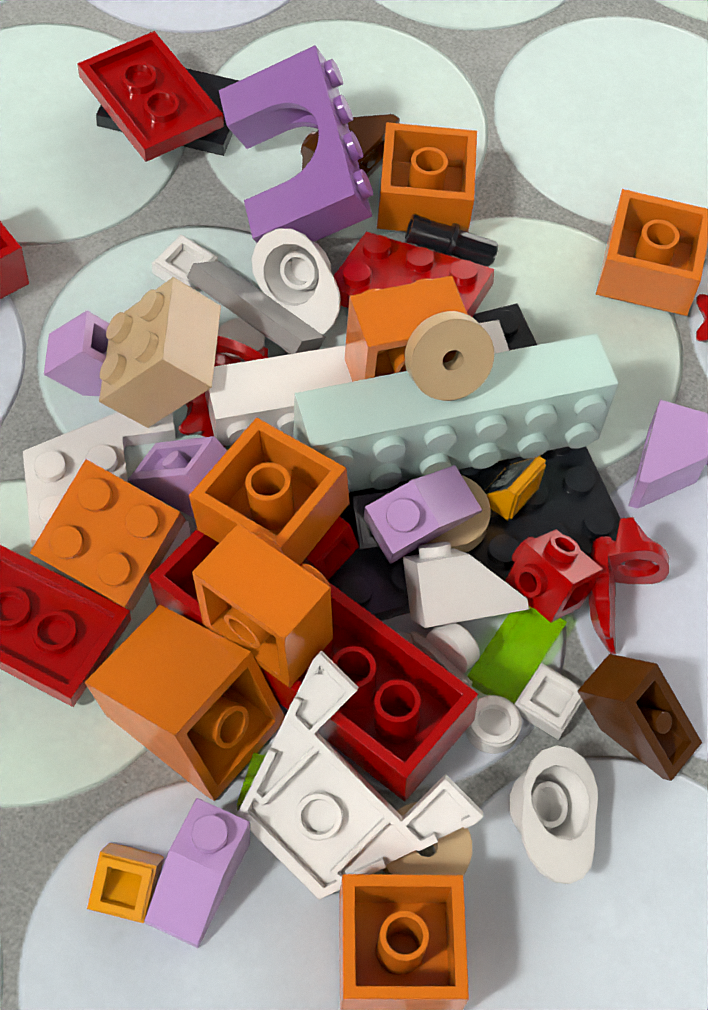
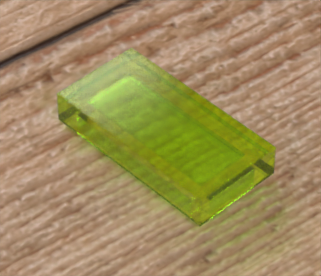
[467,606,567,704]

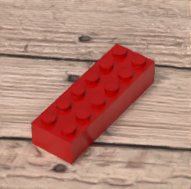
[149,529,479,802]

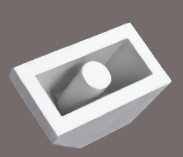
[403,542,529,628]

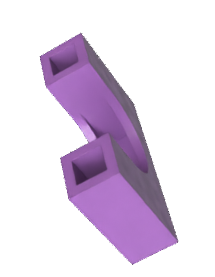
[219,45,373,243]

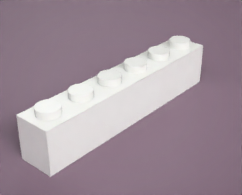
[205,320,509,446]

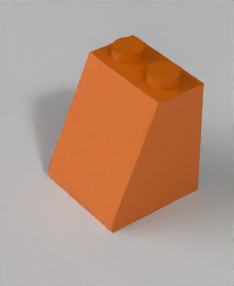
[84,605,285,801]

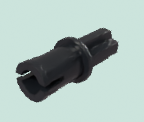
[405,214,498,266]

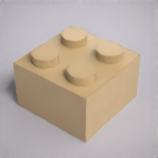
[99,277,221,428]

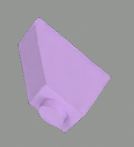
[44,311,109,396]
[628,400,708,509]
[128,436,227,518]
[364,465,482,564]
[145,798,250,948]

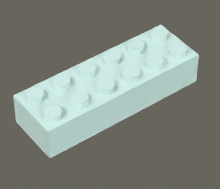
[293,333,618,493]

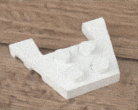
[23,412,190,564]
[236,650,483,900]

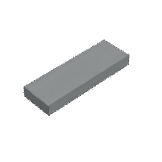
[187,261,326,354]

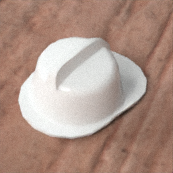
[252,228,340,335]
[509,746,598,884]

